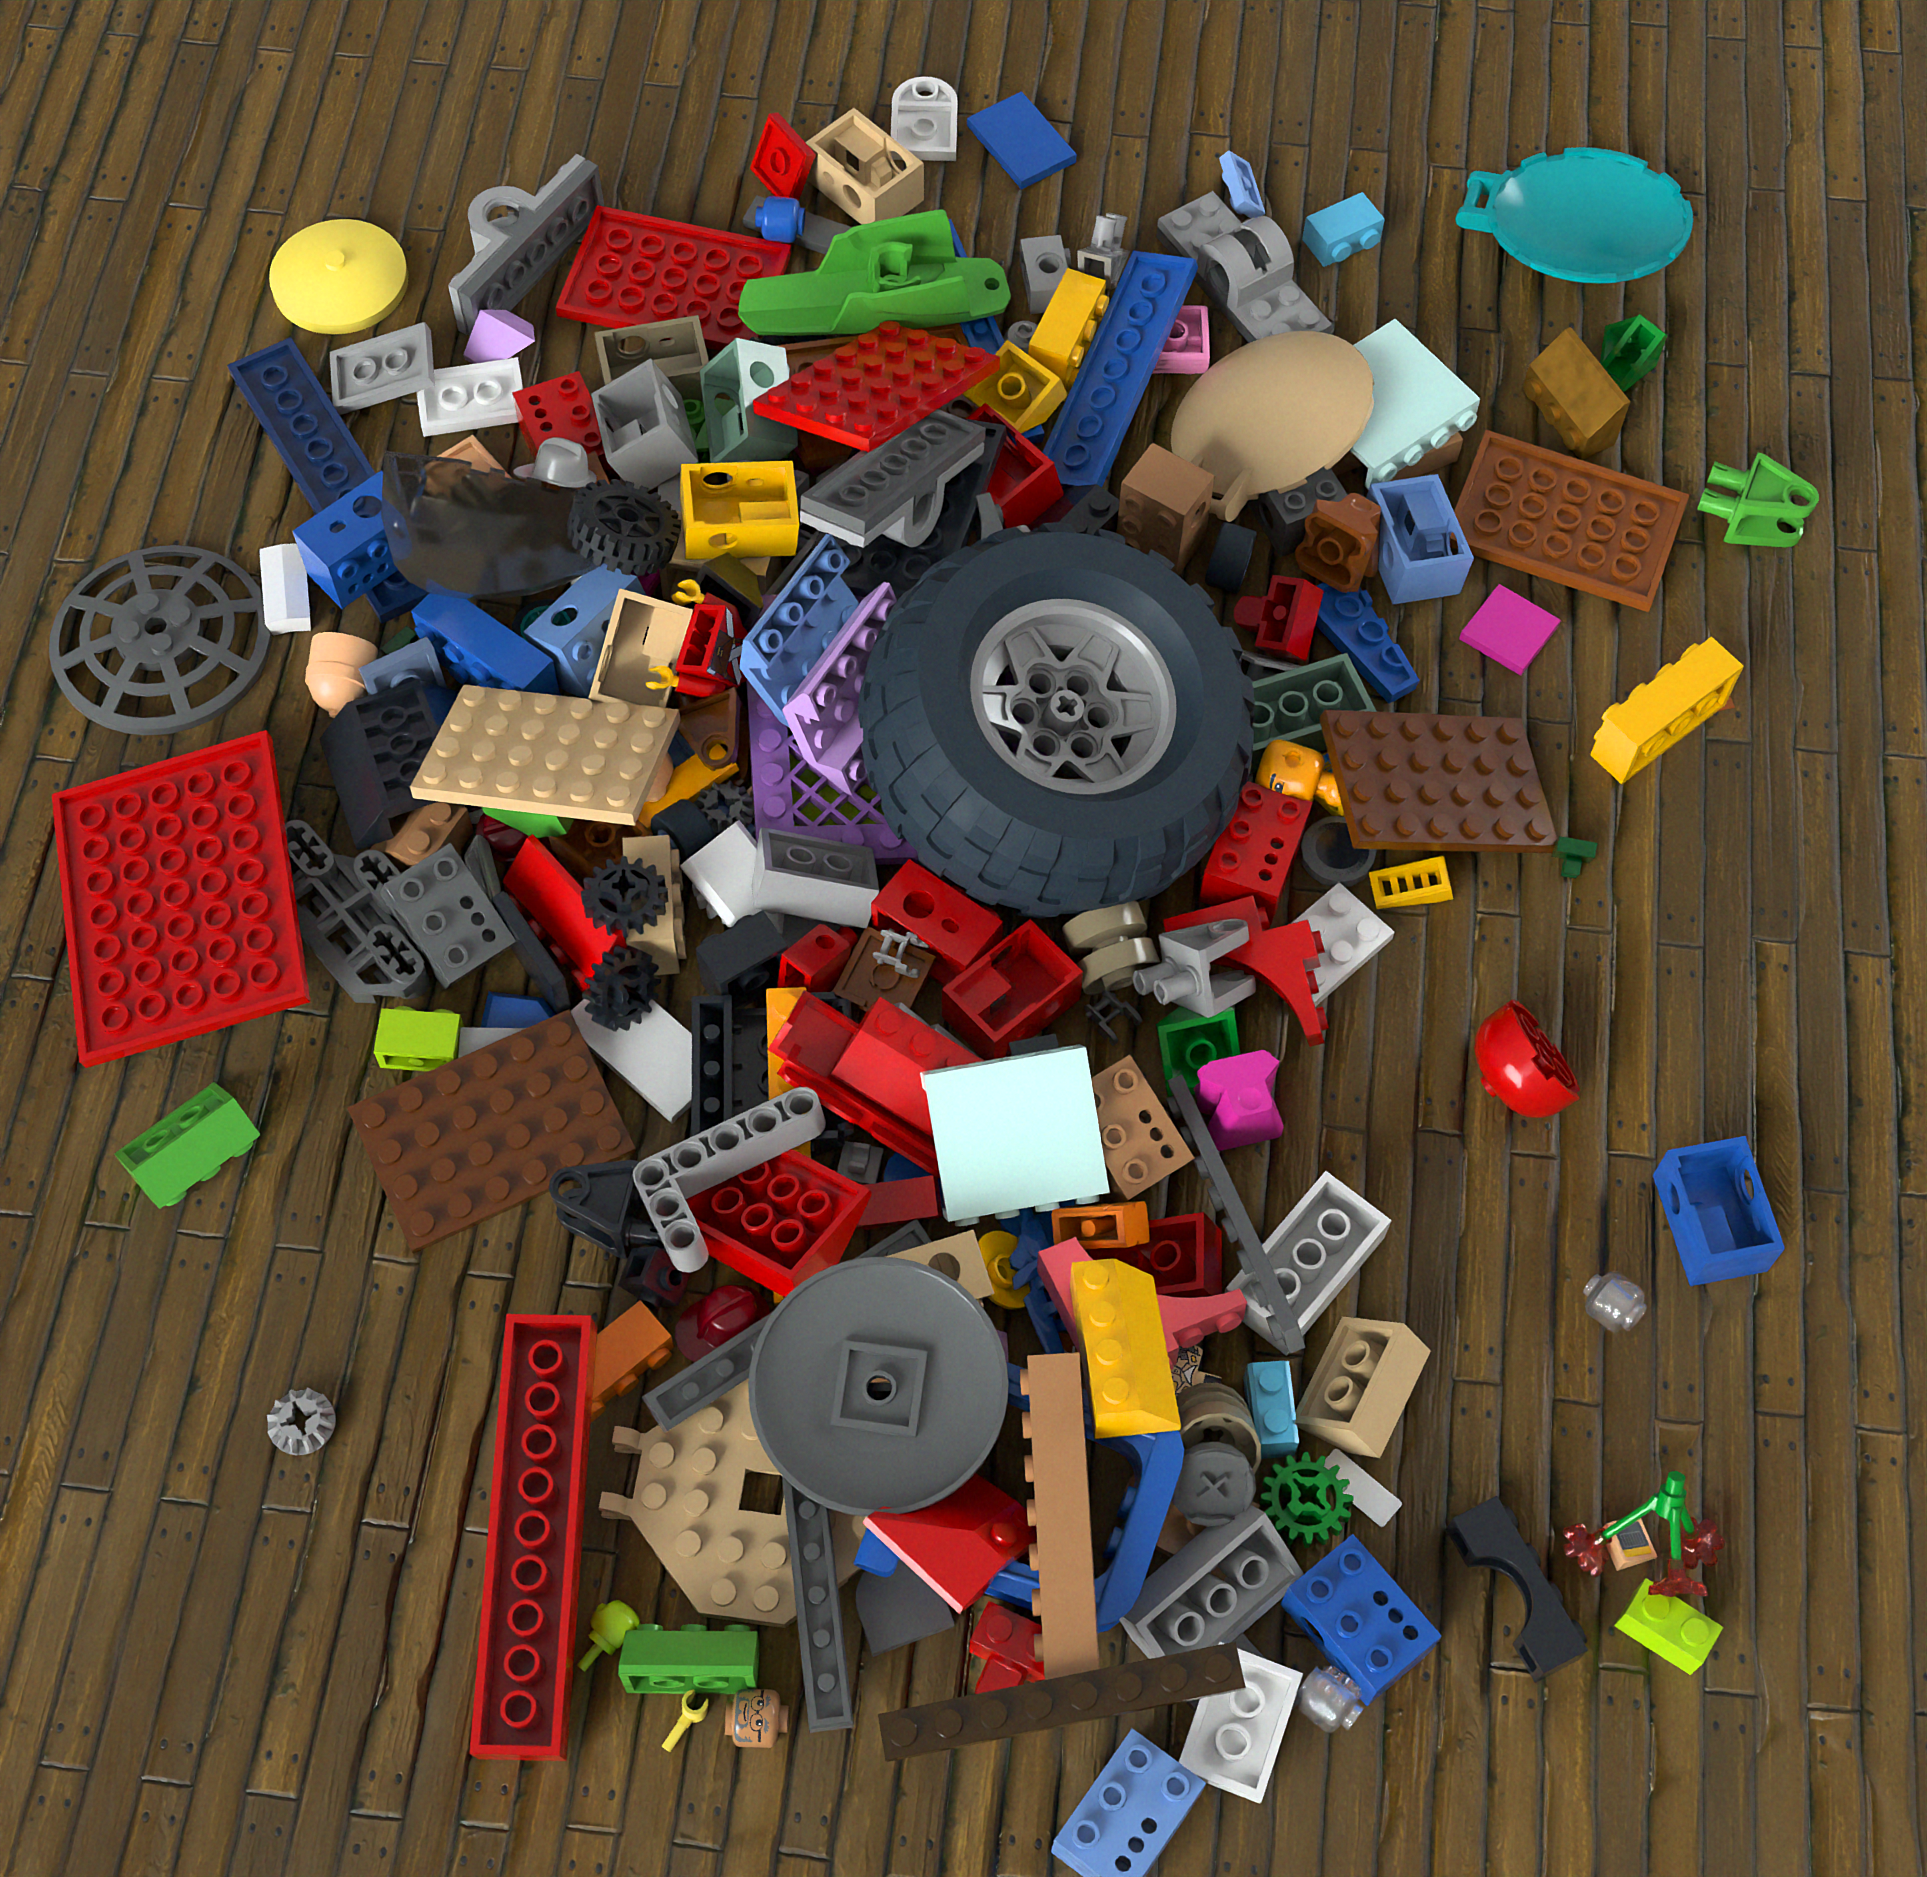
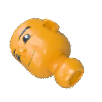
[1255,739,1342,807]

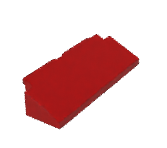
[767,990,940,1178]

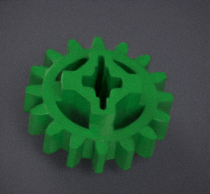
[1259,1452,1354,1548]

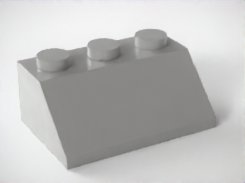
[752,827,879,928]

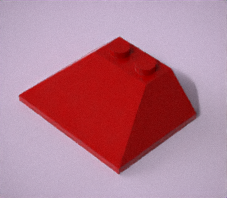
[863,1473,1037,1614]

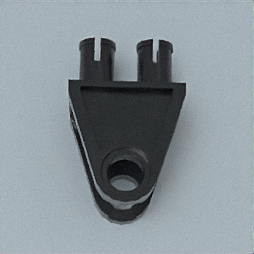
[549,1160,665,1259]

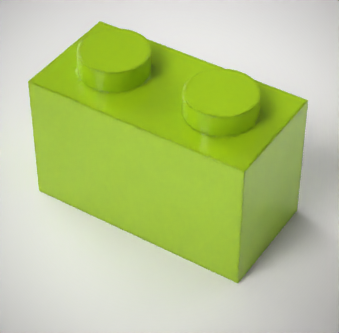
[373,1006,464,1071]
[1614,1578,1723,1675]

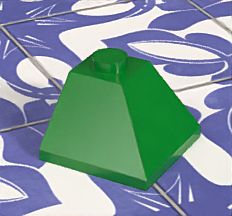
[1156,1006,1240,1098]

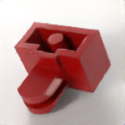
[1234,575,1324,661]
[969,1600,1045,1694]

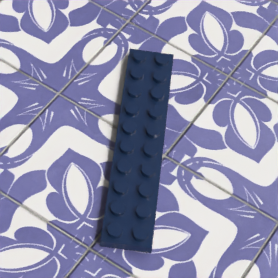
[227,337,444,624]

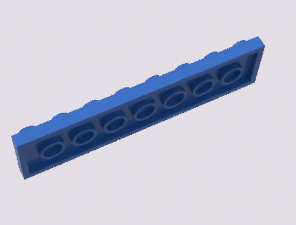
[1042,250,1199,490]

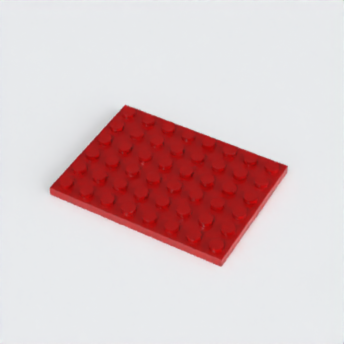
[51,730,311,1068]

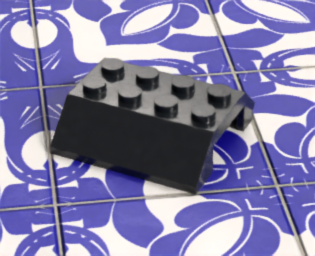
[691,992,854,1157]

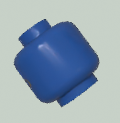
[755,196,806,243]

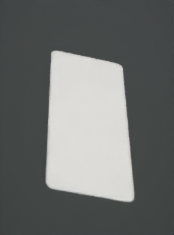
[1324,1449,1402,1527]

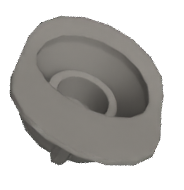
[513,437,597,488]

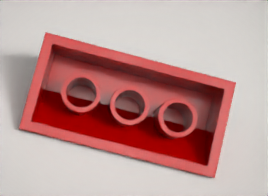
[503,834,627,992]
[830,997,984,1139]

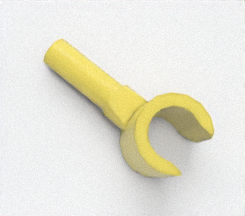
[661,1689,708,1752]

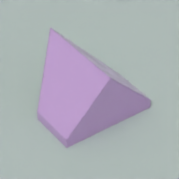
[463,310,535,364]

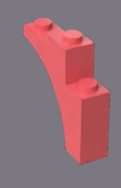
[1037,1237,1247,1370]

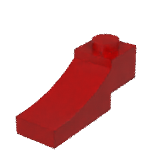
[855,1175,943,1230]

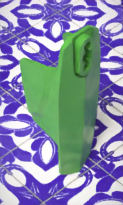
[738,210,1011,336]

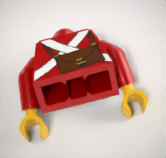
[646,579,748,698]

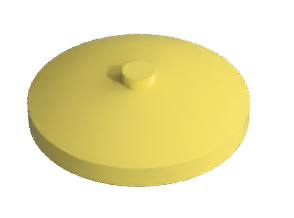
[269,219,408,335]

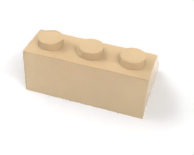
[1295,1317,1431,1458]

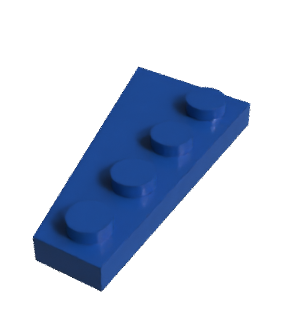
[1316,582,1420,704]

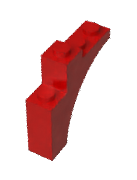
[1163,896,1329,1047]

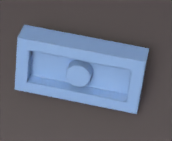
[1219,150,1265,218]

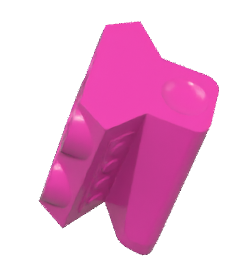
[1194,1050,1284,1151]

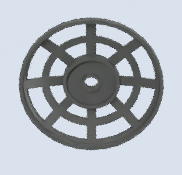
[49,545,272,735]

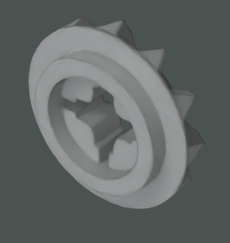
[267,1387,336,1455]

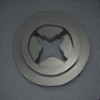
[694,780,754,836]

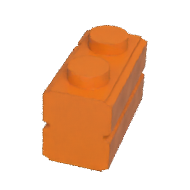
[1051,1201,1150,1249]

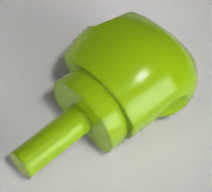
[577,1600,641,1672]

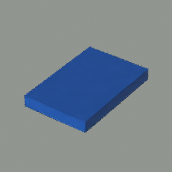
[967,91,1077,189]

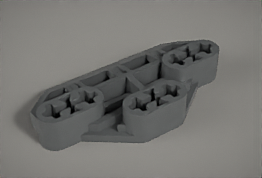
[285,820,430,1004]

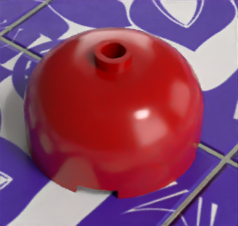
[1474,999,1580,1118]

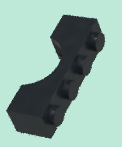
[1446,1496,1588,1683]

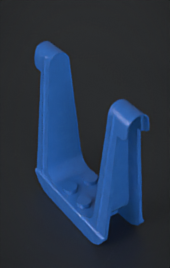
[853,1362,1184,1633]

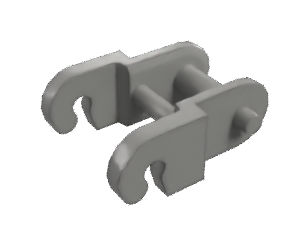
[872,928,929,978]

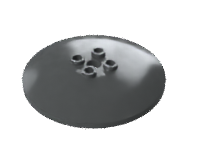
[748,1257,1009,1517]

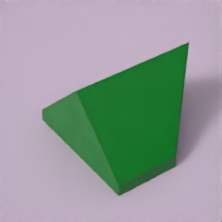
[1600,314,1667,392]

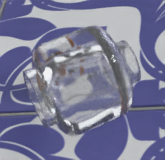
[1583,1271,1647,1332]
[1296,1665,1364,1733]

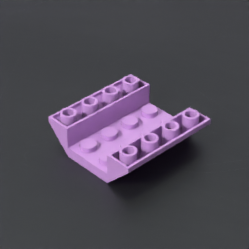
[782,582,897,795]

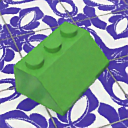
[114,1082,260,1209]
[618,1624,760,1694]

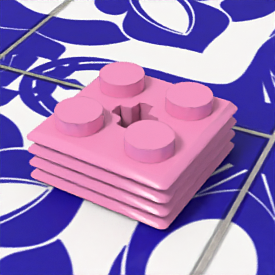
[1152,305,1210,374]

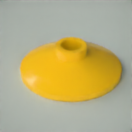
[977,1231,1030,1310]

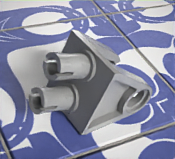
[1133,919,1256,1018]

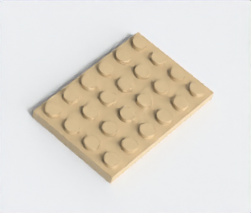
[410,685,681,826]

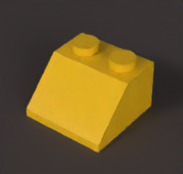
[962,340,1067,433]

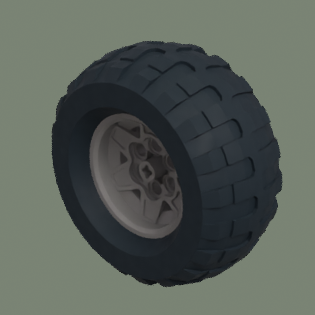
[858,523,1255,919]

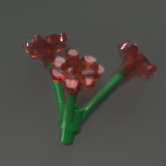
[1563,1471,1726,1597]

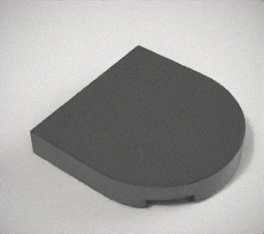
[856,1560,954,1657]

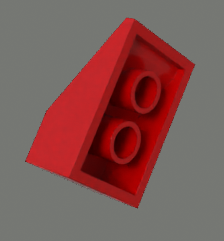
[1090,1212,1222,1298]

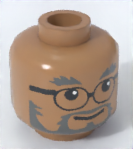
[725,1689,789,1748]

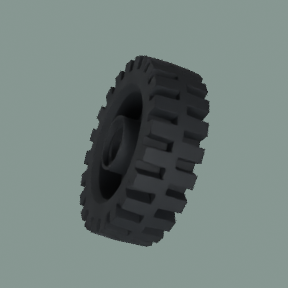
[567,479,681,576]

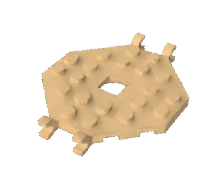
[599,1378,866,1628]

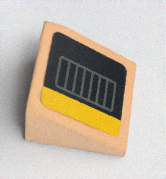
[1600,1518,1657,1571]

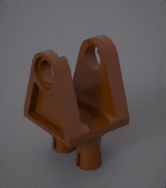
[672,687,751,787]

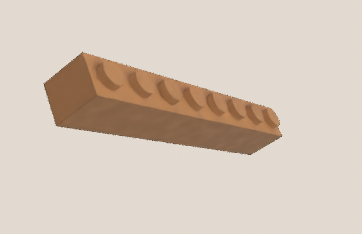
[1020,1352,1100,1682]

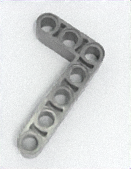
[633,1087,826,1272]

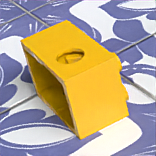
[680,461,800,560]

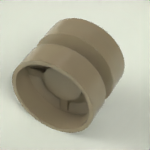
[1061,901,1161,994]

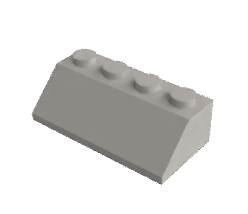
[1119,1505,1304,1659]

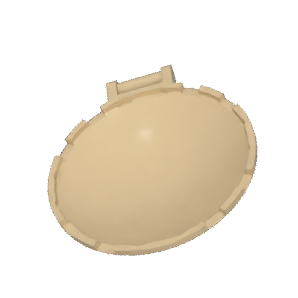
[1171,331,1375,522]

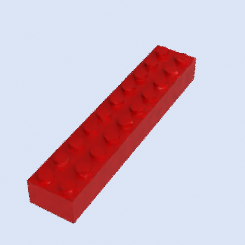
[469,1314,597,1761]

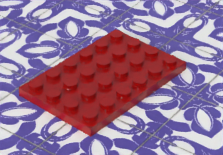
[555,205,792,351]
[753,321,1000,452]

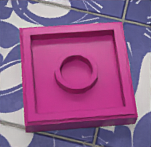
[1459,584,1561,676]

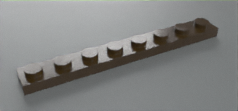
[878,1641,1246,1762]

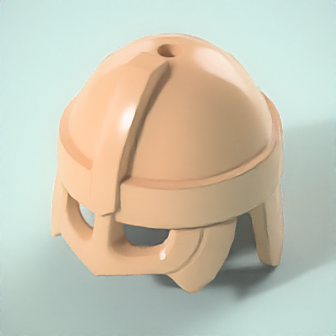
[305,632,378,718]

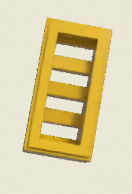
[1369,855,1453,909]

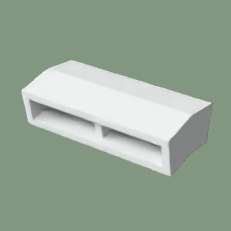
[259,544,311,636]

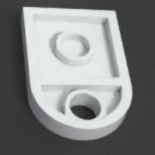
[891,77,958,161]

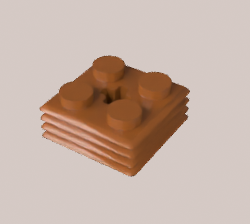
[549,818,653,879]

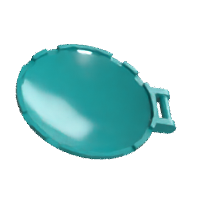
[1455,147,1693,283]

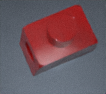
[777,924,858,994]

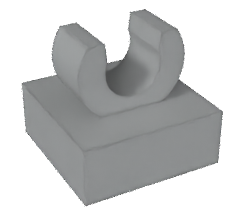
[837,1141,884,1185]

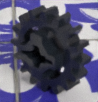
[581,856,669,938]
[582,945,661,1032]

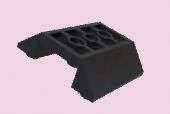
[319,680,482,850]

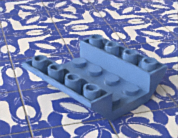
[739,534,860,728]

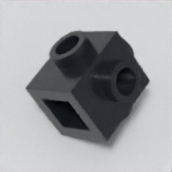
[617,1246,691,1311]

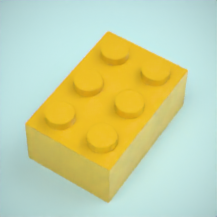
[1028,268,1109,401]

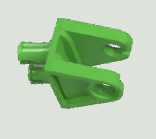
[1697,452,1819,548]

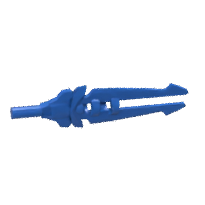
[1009,1207,1081,1355]

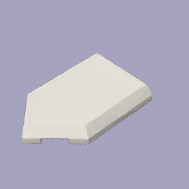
[680,820,784,934]

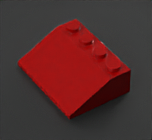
[671,1147,872,1297]

